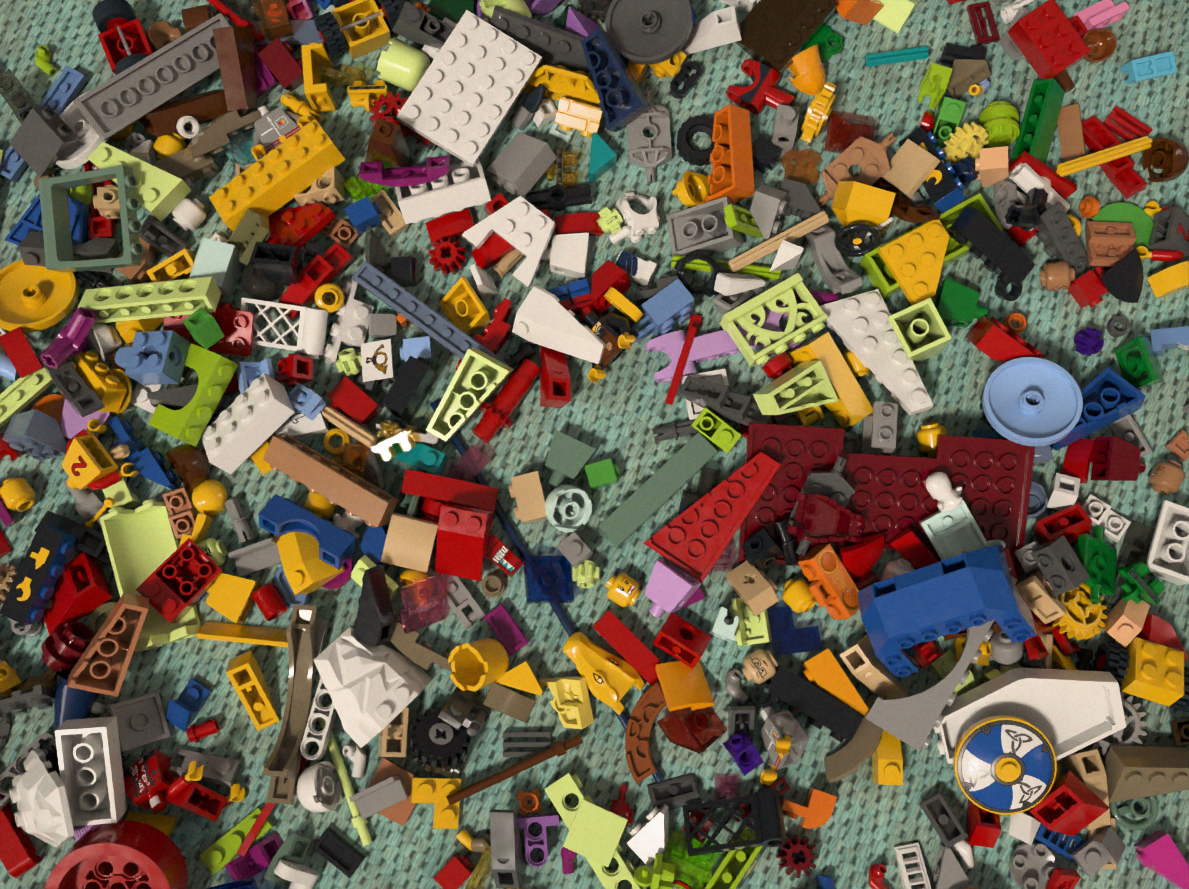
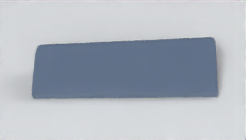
[250,20,322,46]

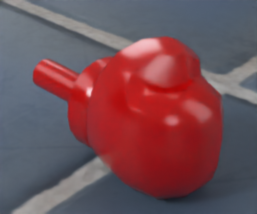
[609,785,634,829]

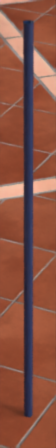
[430,400,665,783]

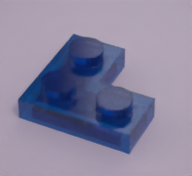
[767,606,822,656]

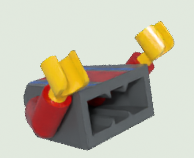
[1136,201,1189,262]

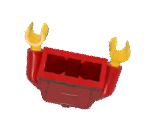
[165,761,245,822]

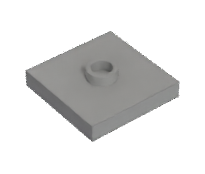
[108,691,171,753]

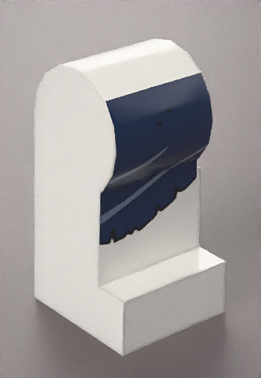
[614,251,657,287]

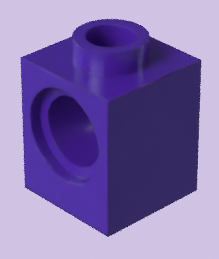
[723,730,764,776]

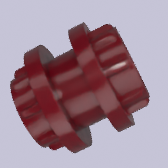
[41,621,94,672]

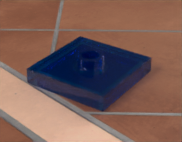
[523,556,574,603]

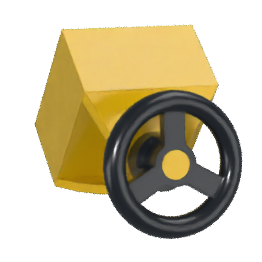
[831,181,896,257]

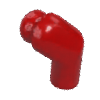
[868,863,889,889]

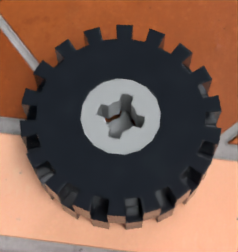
[408,707,471,773]

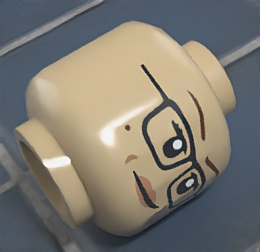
[741,648,778,684]

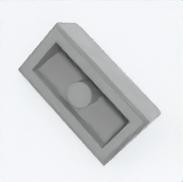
[1109,414,1153,457]

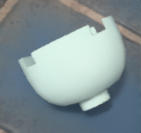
[545,484,592,533]

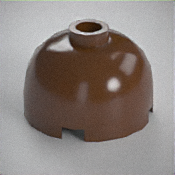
[1141,137,1189,183]
[166,444,210,490]

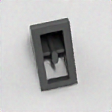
[727,706,755,743]

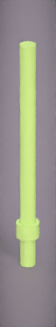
[318,705,372,846]

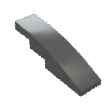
[678,375,774,426]

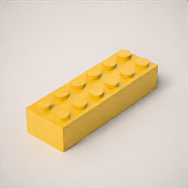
[209,119,346,231]

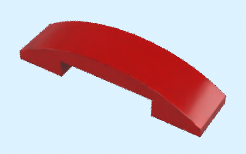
[84,160,116,240]
[471,209,557,270]

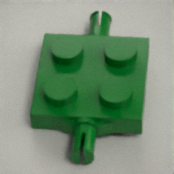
[1077,526,1117,603]

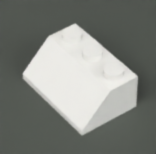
[1145,500,1189,585]

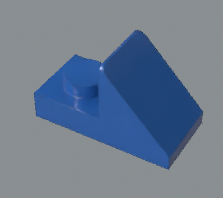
[166,678,212,732]

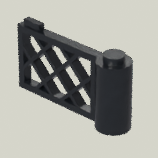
[682,787,787,857]

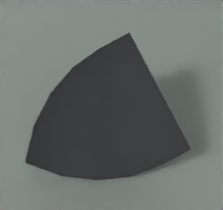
[1100,249,1144,303]

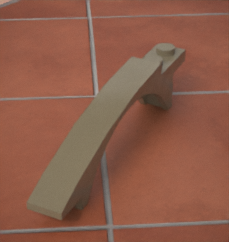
[263,604,318,805]

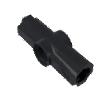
[525,183,592,211]

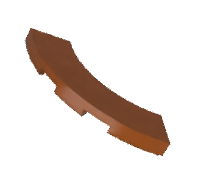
[625,681,667,784]

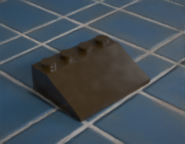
[735,0,838,75]

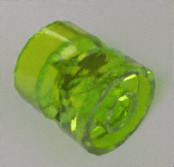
[343,172,385,202]

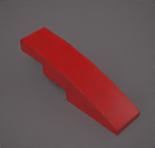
[1082,115,1147,199]
[401,469,498,512]
[592,610,662,686]

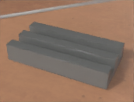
[503,732,551,757]

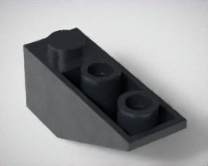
[353,565,395,647]

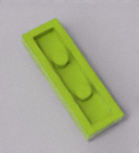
[723,204,763,238]
[199,807,274,875]

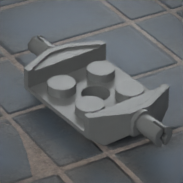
[788,456,855,556]

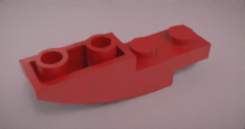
[275,242,353,322]
[456,298,514,371]

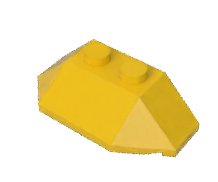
[523,64,600,106]

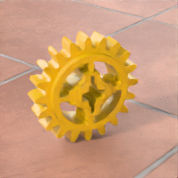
[801,82,837,143]
[1052,583,1108,641]

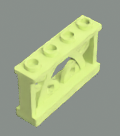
[720,273,828,367]

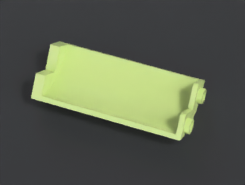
[99,499,202,652]

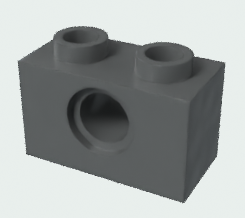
[1031,535,1090,596]

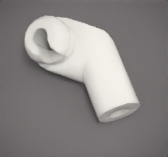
[342,743,367,778]

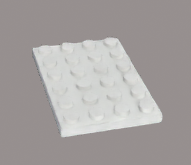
[396,10,542,167]

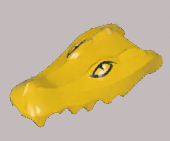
[563,632,645,715]

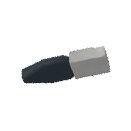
[511,84,547,130]

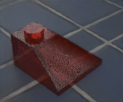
[824,111,875,153]
[657,707,727,754]

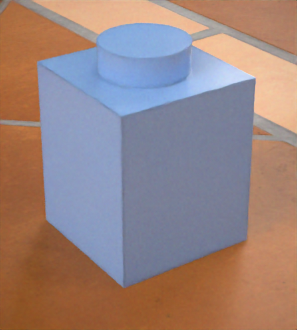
[400,336,434,364]

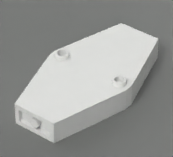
[933,668,1127,764]

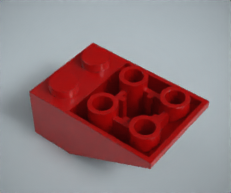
[966,315,1045,362]
[136,538,223,623]
[43,552,113,636]

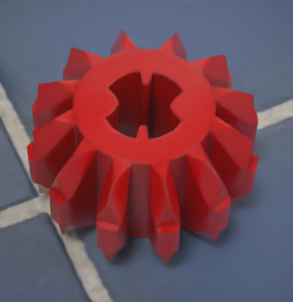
[428,237,466,275]

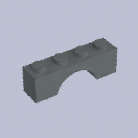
[18,231,120,273]

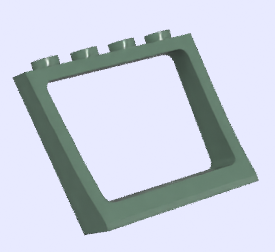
[38,165,144,273]

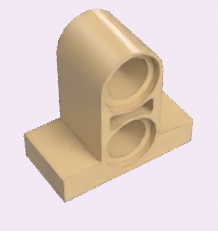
[1015,570,1066,624]

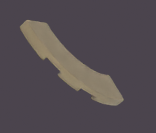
[824,696,887,783]

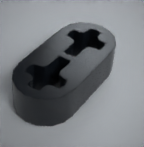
[670,61,702,99]

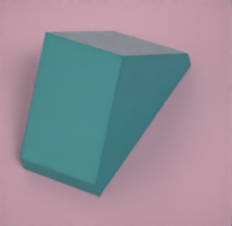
[589,133,617,182]

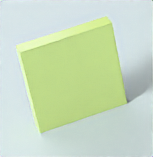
[563,799,628,867]

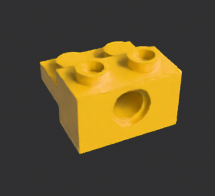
[146,249,196,282]

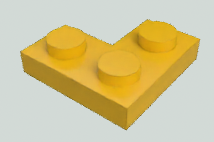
[410,777,461,829]

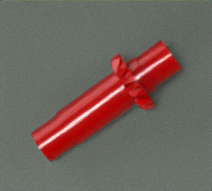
[472,359,541,443]

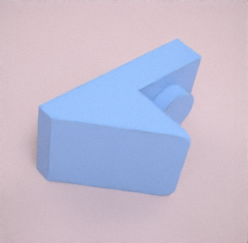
[288,383,326,420]

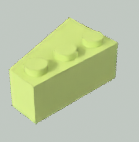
[753,360,839,415]

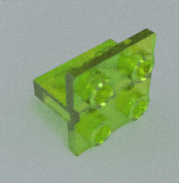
[662,831,717,889]

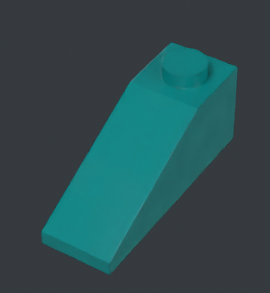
[377,435,449,476]

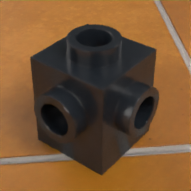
[741,528,784,570]

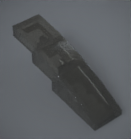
[1102,520,1155,613]

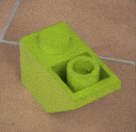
[691,407,743,453]

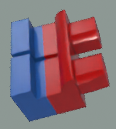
[546,278,594,323]

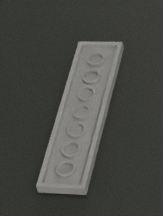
[73,13,231,142]

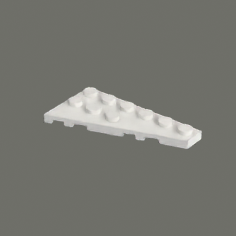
[820,289,933,416]

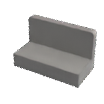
[228,538,282,578]
[349,775,409,819]

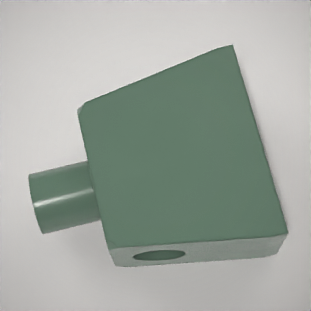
[545,430,596,488]

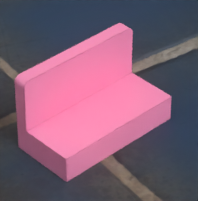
[1073,0,1130,31]

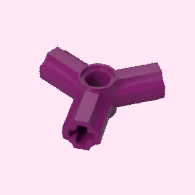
[40,307,98,369]

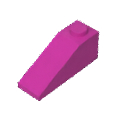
[1134,831,1189,889]

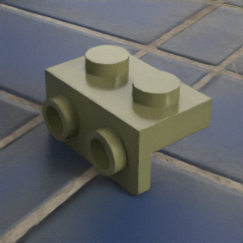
[227,208,271,265]

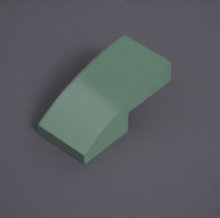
[264,833,312,885]

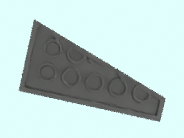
[489,5,591,71]
[0,684,54,719]

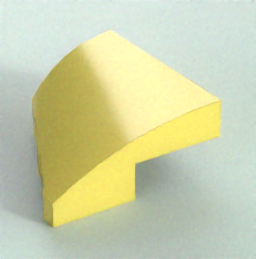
[539,676,594,730]

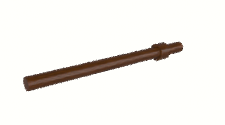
[446,734,583,805]

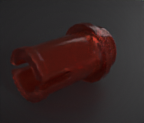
[853,570,880,591]

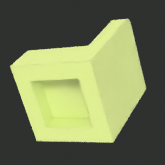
[102,477,141,510]

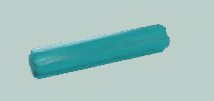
[865,46,929,67]

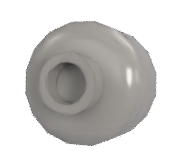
[990,630,1023,665]

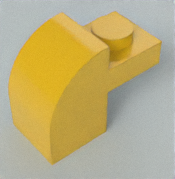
[1147,261,1189,298]

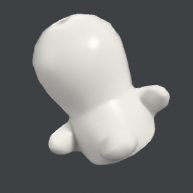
[925,472,962,511]
[332,511,365,539]

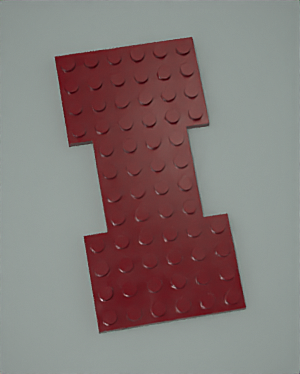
[737,422,1035,581]

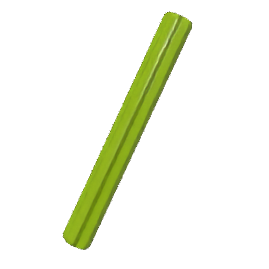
[671,254,781,281]

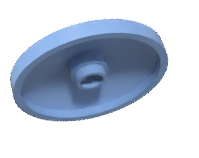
[982,357,1083,446]

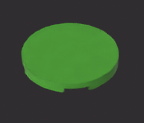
[1091,202,1154,260]

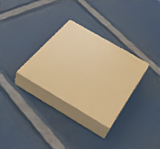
[881,139,941,198]

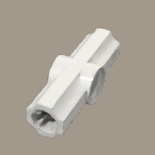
[1009,162,1070,212]

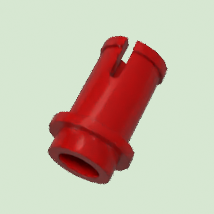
[186,718,220,743]

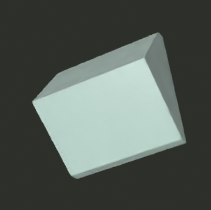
[189,238,241,297]

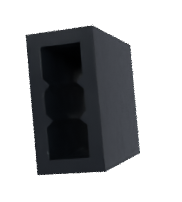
[382,356,436,423]

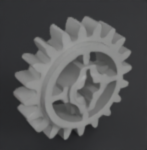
[1089,690,1148,755]

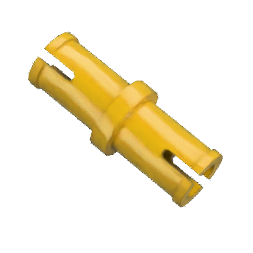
[280,92,322,124]

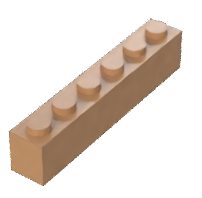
[263,433,399,528]

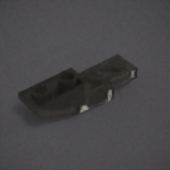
[0,69,39,124]

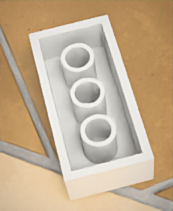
[395,159,491,224]
[201,373,295,474]
[55,716,127,826]

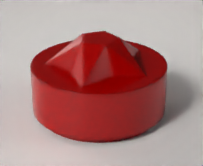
[920,112,935,133]

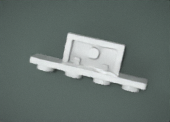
[324,279,374,364]

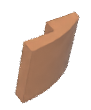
[1085,221,1137,267]
[366,757,419,826]

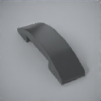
[39,356,105,418]

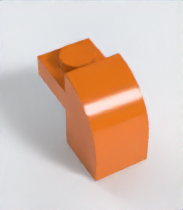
[781,787,837,829]

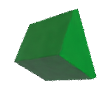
[1114,336,1164,390]

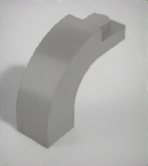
[806,225,863,294]

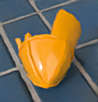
[788,44,825,96]

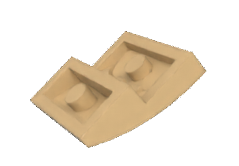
[381,513,438,573]

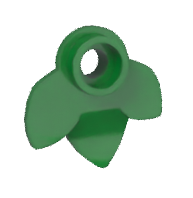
[803,25,843,63]

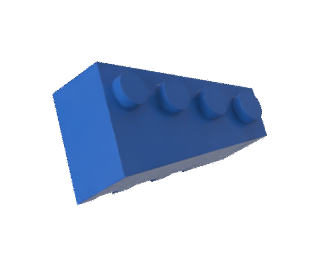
[1050,367,1146,451]

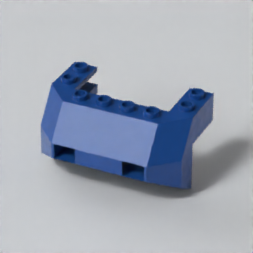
[857,545,1037,678]

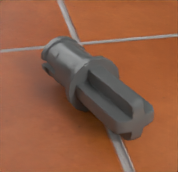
[652,420,698,443]

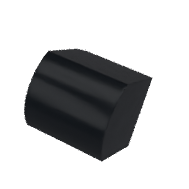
[391,256,418,287]

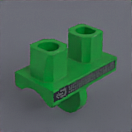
[1117,561,1166,605]

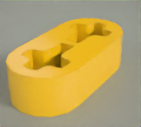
[603,287,644,323]

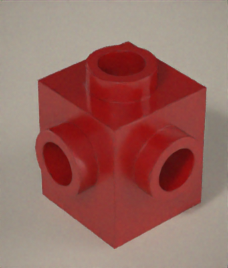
[277,353,313,387]

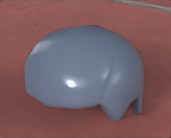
[1027,480,1048,519]

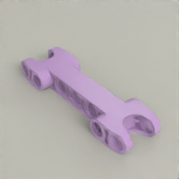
[645,304,804,383]

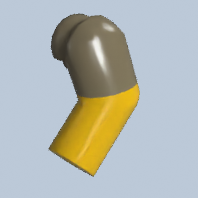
[456,828,491,852]

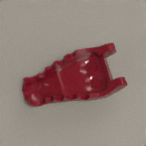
[786,492,866,543]

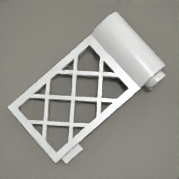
[240,297,328,359]

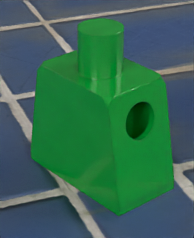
[935,278,989,328]

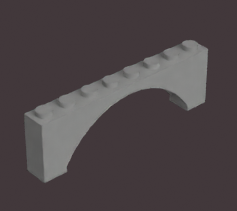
[865,550,1018,751]

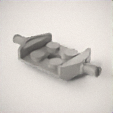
[627,91,672,184]

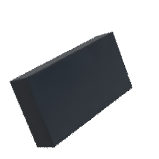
[312,827,366,878]

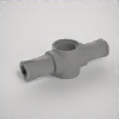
[64,482,108,529]

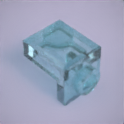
[224,132,252,167]

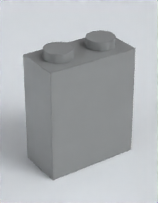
[486,132,557,197]

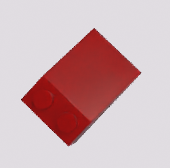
[435,503,494,581]

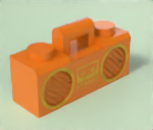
[797,543,860,620]

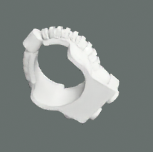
[616,192,660,236]

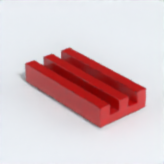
[1103,106,1153,142]

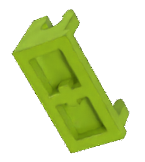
[918,62,952,110]

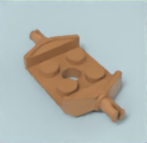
[816,132,897,208]

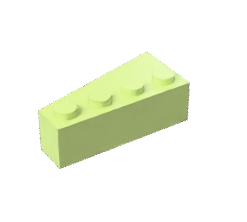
[87,142,192,222]
[426,347,514,441]

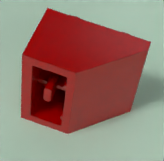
[1030,770,1109,836]

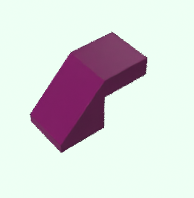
[225,833,283,887]

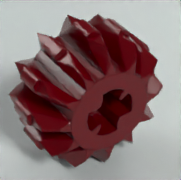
[776,833,818,878]

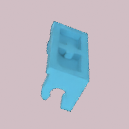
[1120,51,1177,84]

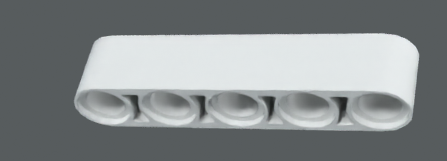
[300,677,337,760]

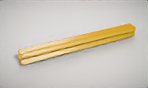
[1056,136,1153,177]

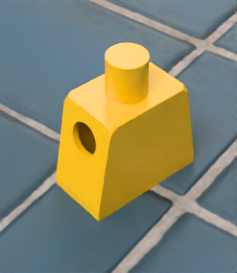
[206,573,262,624]

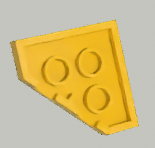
[878,220,949,306]

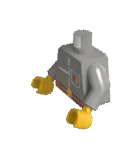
[251,106,311,161]
[760,706,810,785]

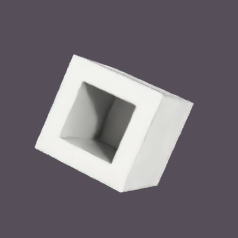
[1047,473,1081,511]

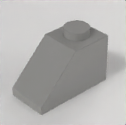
[931,844,971,889]

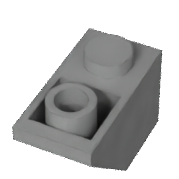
[750,184,788,240]

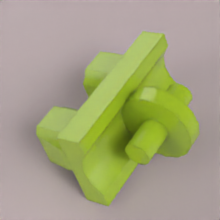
[634,853,676,889]

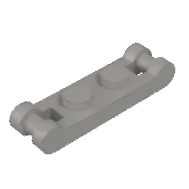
[427,550,486,629]

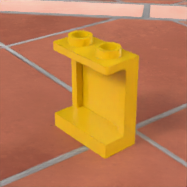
[301,43,336,113]

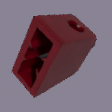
[1091,436,1146,481]

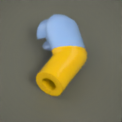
[969,78,990,97]

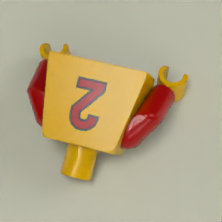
[62,419,139,490]

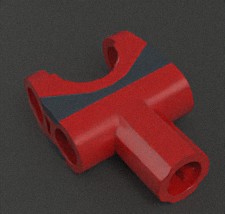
[725,59,795,115]

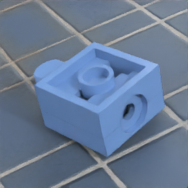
[631,279,695,343]
[115,330,190,385]

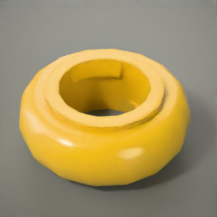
[323,428,351,455]

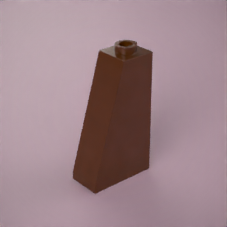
[213,26,257,114]
[141,89,230,137]
[365,118,413,168]

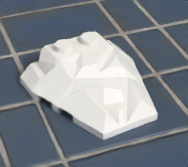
[313,627,432,748]
[9,748,75,848]

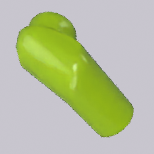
[35,45,58,77]

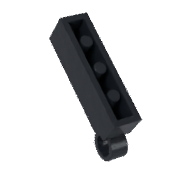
[949,207,1035,301]
[749,665,865,743]

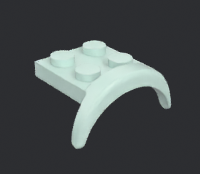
[919,499,1006,561]

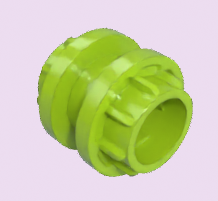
[979,101,1020,148]

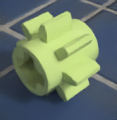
[596,207,624,236]
[335,348,362,376]
[572,560,600,588]

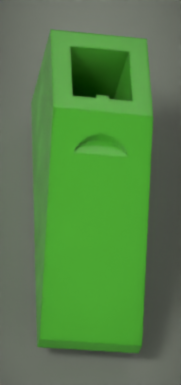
[931,97,967,161]

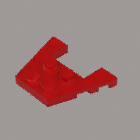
[1024,609,1081,660]

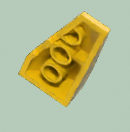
[275,532,346,595]

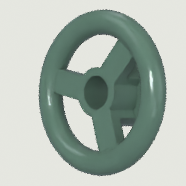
[1109,796,1158,831]

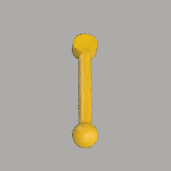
[84,497,115,528]

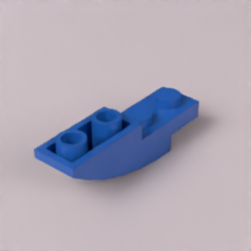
[108,416,179,490]

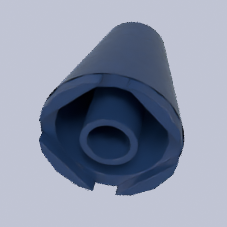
[54,670,100,730]

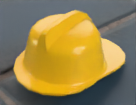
[672,171,710,207]

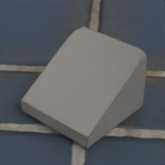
[368,313,397,339]

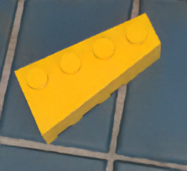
[787,332,873,428]

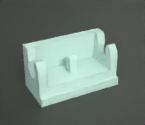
[708,607,739,642]

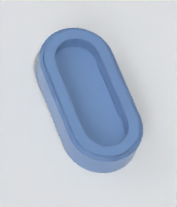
[275,566,310,608]

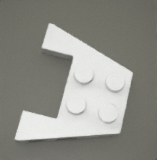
[462,196,556,289]

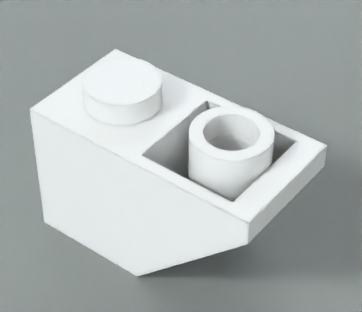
[627,804,669,866]

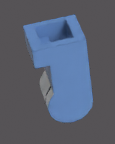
[1151,326,1189,356]

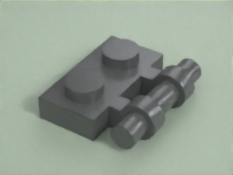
[438,687,491,736]

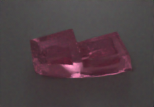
[445,445,490,482]

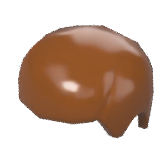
[1081,29,1117,63]

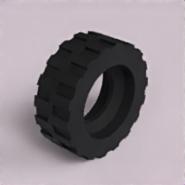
[676,115,715,166]

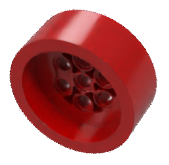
[45,820,188,889]

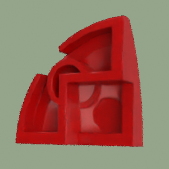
[840,533,884,582]

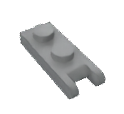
[168,749,240,787]

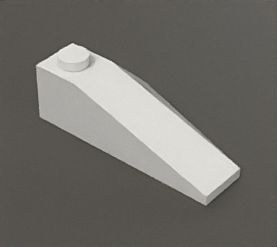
[512,285,606,364]

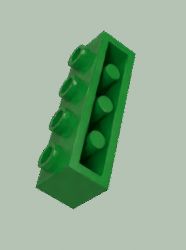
[1012,78,1065,164]

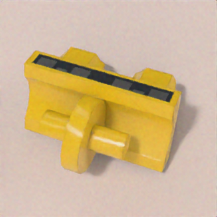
[347,80,388,113]

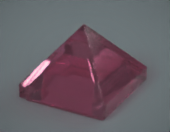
[714,775,739,801]

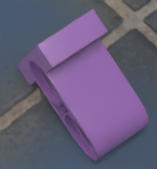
[516,813,560,867]

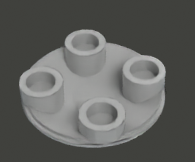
[1009,841,1058,889]

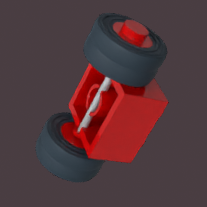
[92,0,156,75]

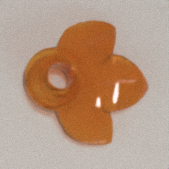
[781,150,821,184]

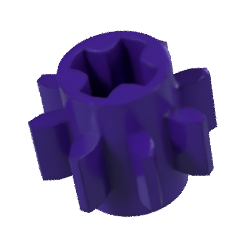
[1074,327,1104,356]

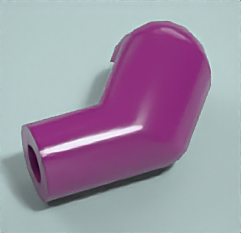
[561,847,578,874]

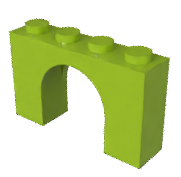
[148,343,238,447]

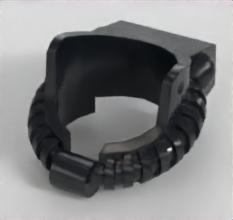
[674,251,729,297]

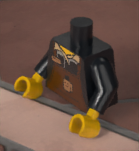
[584,310,639,383]

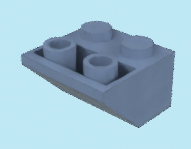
[2,409,66,461]

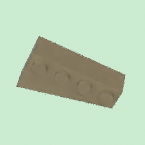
[1103,746,1189,803]

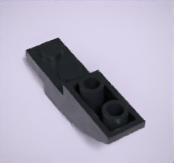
[34,511,112,568]

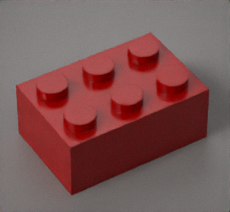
[1007,0,1091,80]

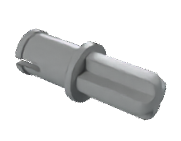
[225,498,255,544]

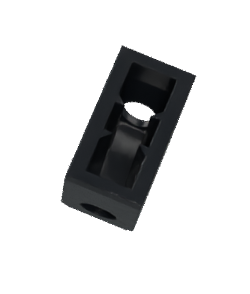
[250,242,303,286]

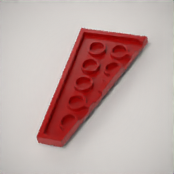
[644,452,781,583]

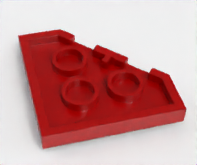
[262,202,336,249]

